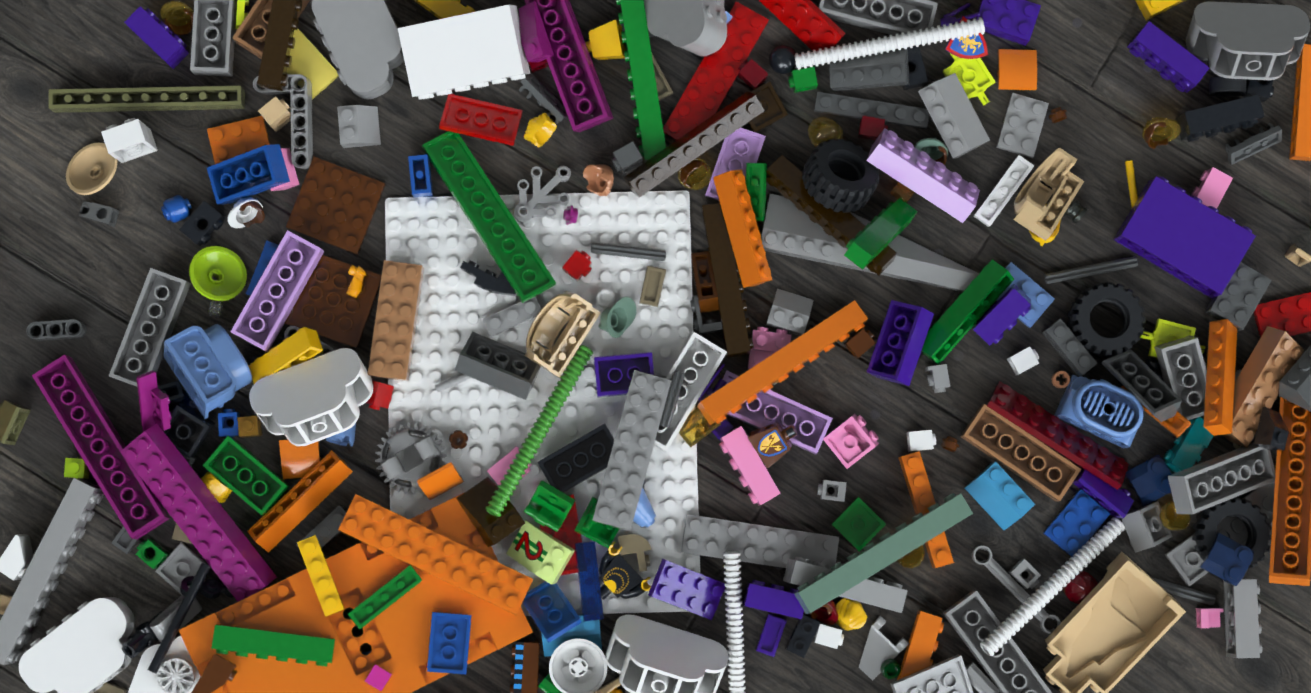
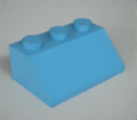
[964,462,1035,531]
[542,614,602,657]

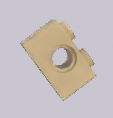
[258,96,291,132]

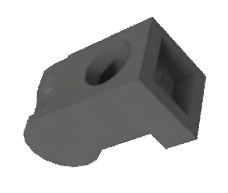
[78,201,119,227]

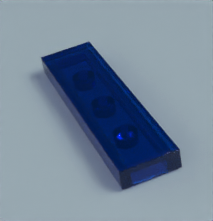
[575,541,604,622]

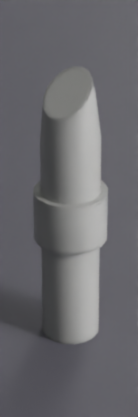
[435,374,471,392]

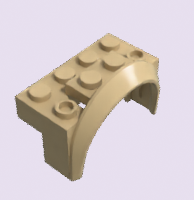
[1014,148,1084,241]
[525,291,601,378]

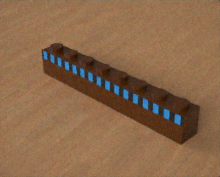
[510,641,540,693]

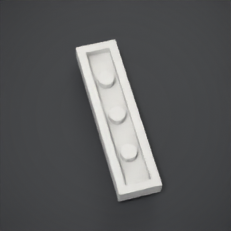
[974,155,1034,227]

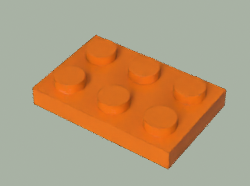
[207,116,270,164]

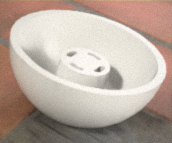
[549,638,607,693]

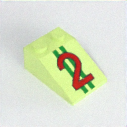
[506,520,575,585]

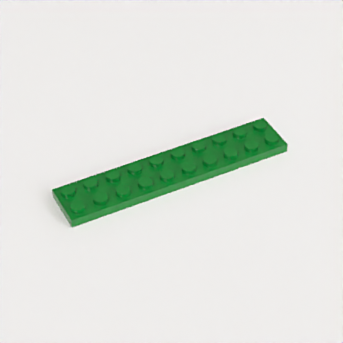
[422,131,556,303]

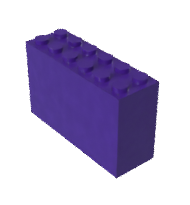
[1113,176,1256,299]

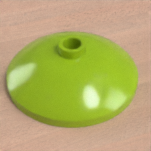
[189,246,247,301]

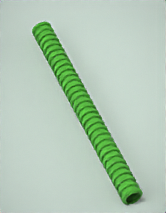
[485,345,593,517]

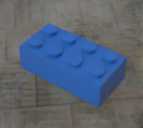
[207,144,290,205]

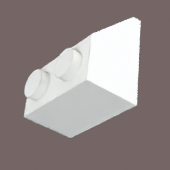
[0,534,33,580]

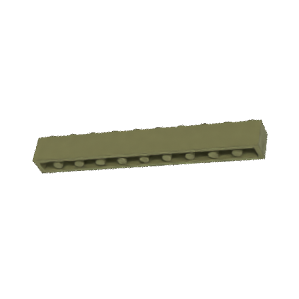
[49,86,245,113]

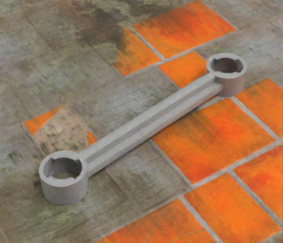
[971,546,1061,634]

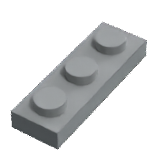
[483,296,541,337]

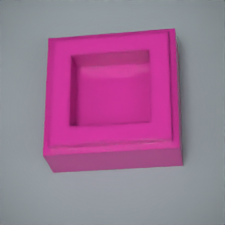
[365,664,392,691]

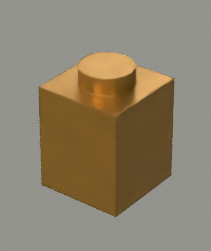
[237,416,262,438]

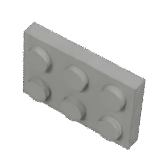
[996,93,1049,158]

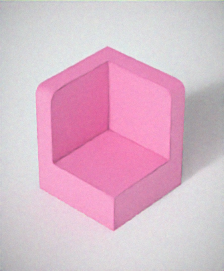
[1196,608,1224,628]

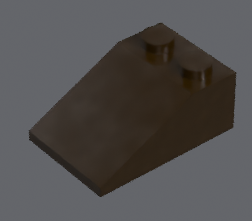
[456,477,525,547]

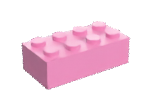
[719,426,781,506]

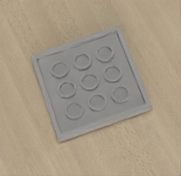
[890,654,974,693]

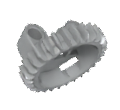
[375,423,447,494]

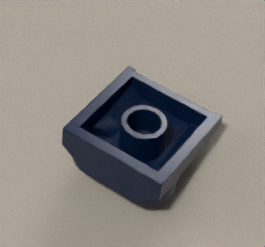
[1125,455,1172,507]
[1200,533,1254,586]

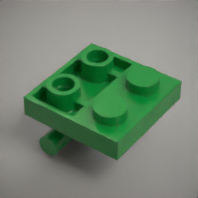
[524,480,575,532]
[574,497,620,548]

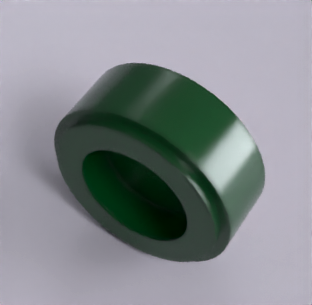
[880,659,901,679]

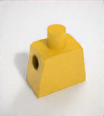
[585,20,626,60]

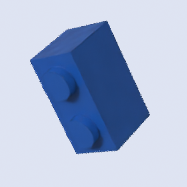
[408,154,433,198]

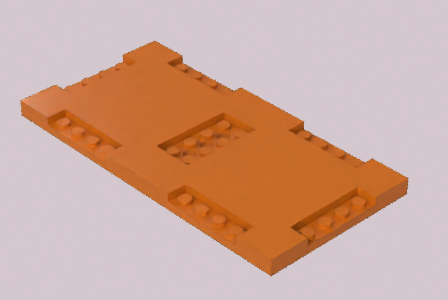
[178,492,533,693]

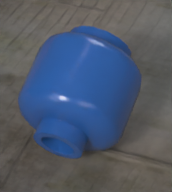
[161,195,192,223]

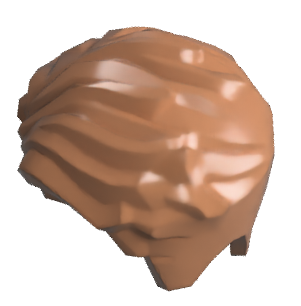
[583,164,614,196]

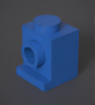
[218,409,240,437]

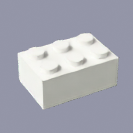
[101,118,158,163]

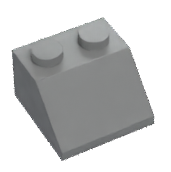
[337,105,381,148]
[766,288,814,336]
[1121,501,1173,553]

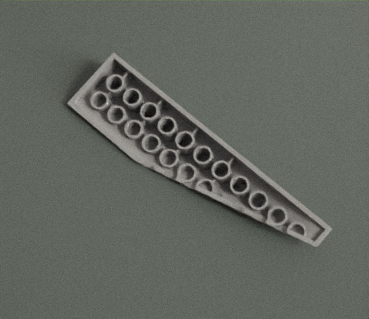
[761,194,979,292]

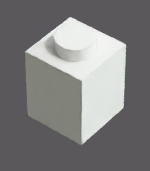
[1007,347,1039,375]
[906,430,936,452]
[813,624,844,649]

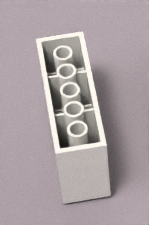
[398,4,530,100]

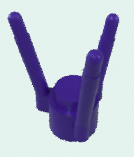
[940,3,980,27]

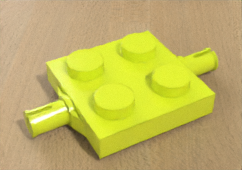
[943,53,996,106]
[1140,319,1205,358]

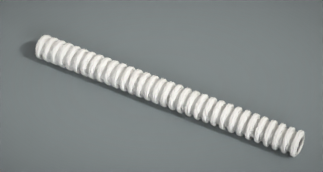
[795,17,985,70]
[980,517,1125,656]
[723,551,746,693]

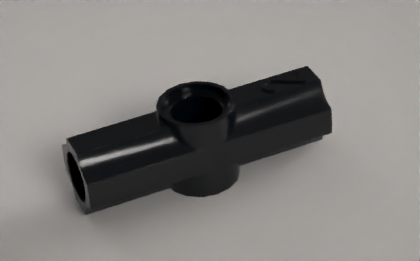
[122,611,163,658]

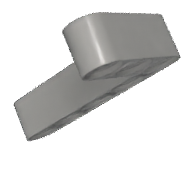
[253,74,313,170]

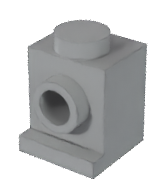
[925,364,950,393]
[817,480,847,502]
[1008,558,1041,589]

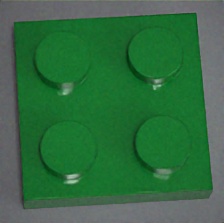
[831,497,886,552]

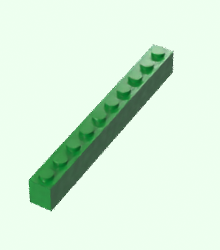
[616,0,666,160]

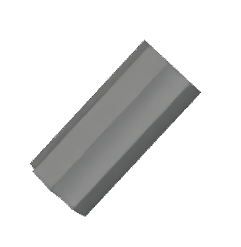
[965,662,1000,693]

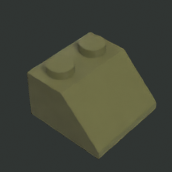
[0,400,31,445]

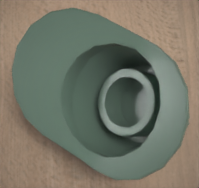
[598,297,636,338]

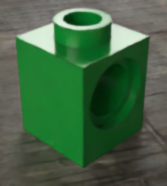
[788,67,818,93]
[135,539,170,569]

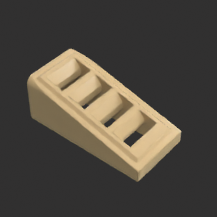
[1284,245,1311,266]

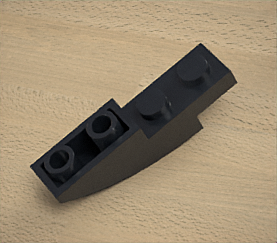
[460,260,518,296]

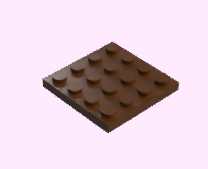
[286,157,386,255]
[285,255,382,348]

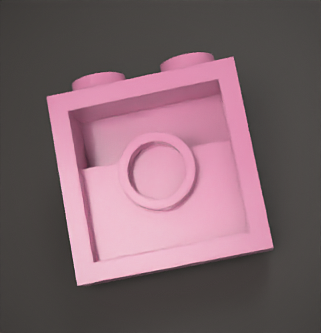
[748,327,791,369]
[823,414,879,469]

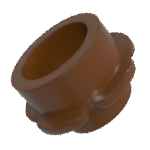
[1049,107,1067,123]
[449,430,468,449]
[941,436,960,452]

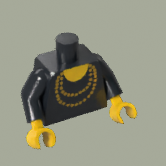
[596,541,651,600]

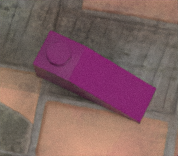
[518,1,554,62]

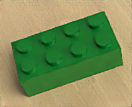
[203,436,290,516]

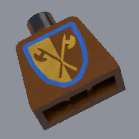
[748,422,797,468]

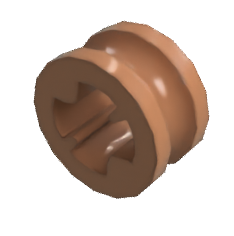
[1051,371,1070,389]

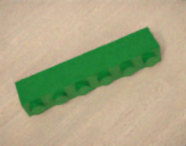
[844,198,918,270]
[921,260,1014,365]
[211,625,336,667]

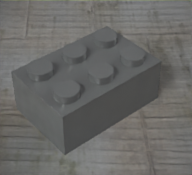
[1205,262,1272,331]

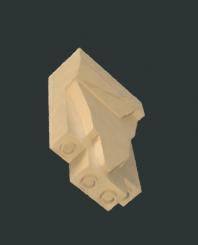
[1043,552,1186,693]

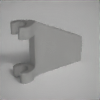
[859,616,909,681]

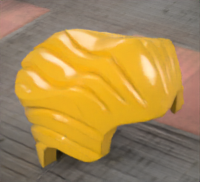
[524,113,557,147]
[201,471,232,503]
[836,598,867,631]

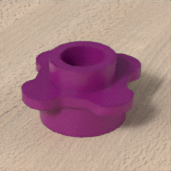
[563,205,578,225]

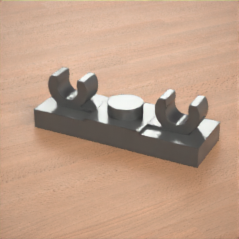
[519,74,568,125]
[1225,123,1282,165]

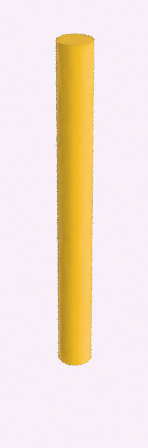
[1125,161,1138,208]

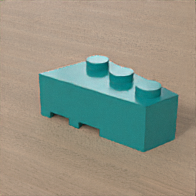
[1163,417,1213,473]

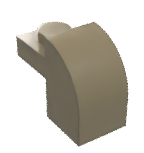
[618,534,652,572]

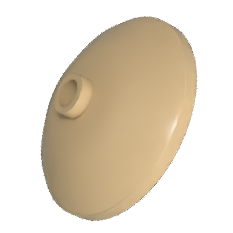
[66,143,118,195]

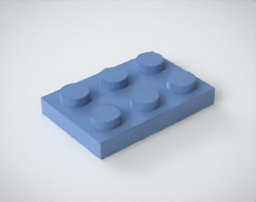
[996,262,1055,328]

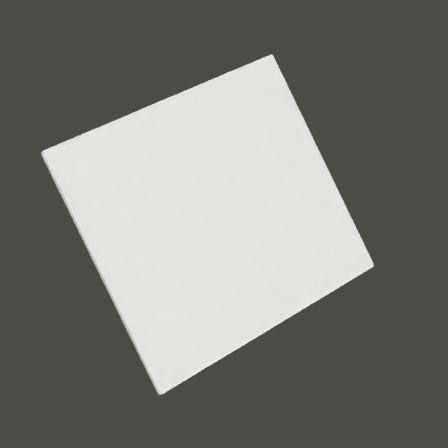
[385,190,700,616]

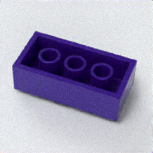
[1127,21,1210,93]
[867,300,934,386]

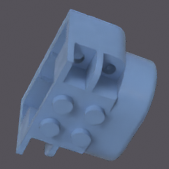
[164,324,252,419]
[1054,375,1144,449]

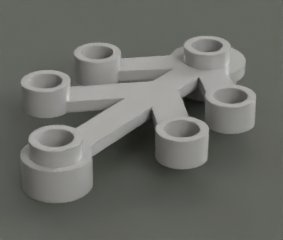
[514,166,571,222]

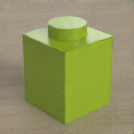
[64,458,90,479]

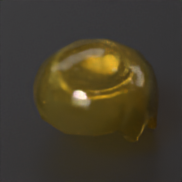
[1159,502,1191,531]
[897,545,925,569]

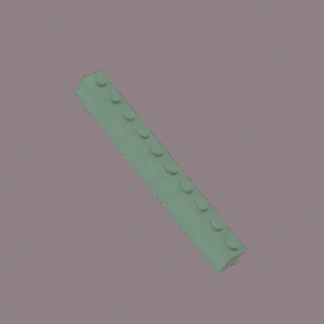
[794,493,973,614]

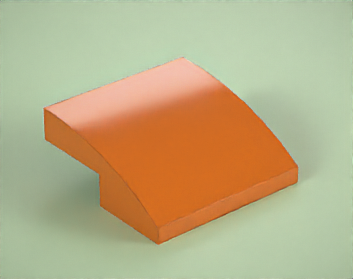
[997,49,1037,90]
[279,440,321,479]
[417,462,464,500]

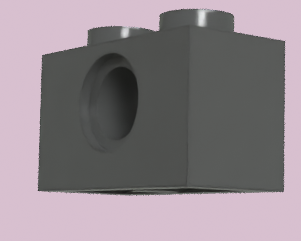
[612,142,643,175]

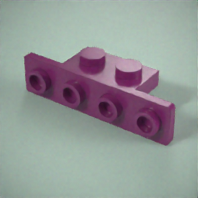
[137,370,172,432]

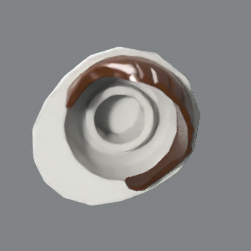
[227,197,265,228]

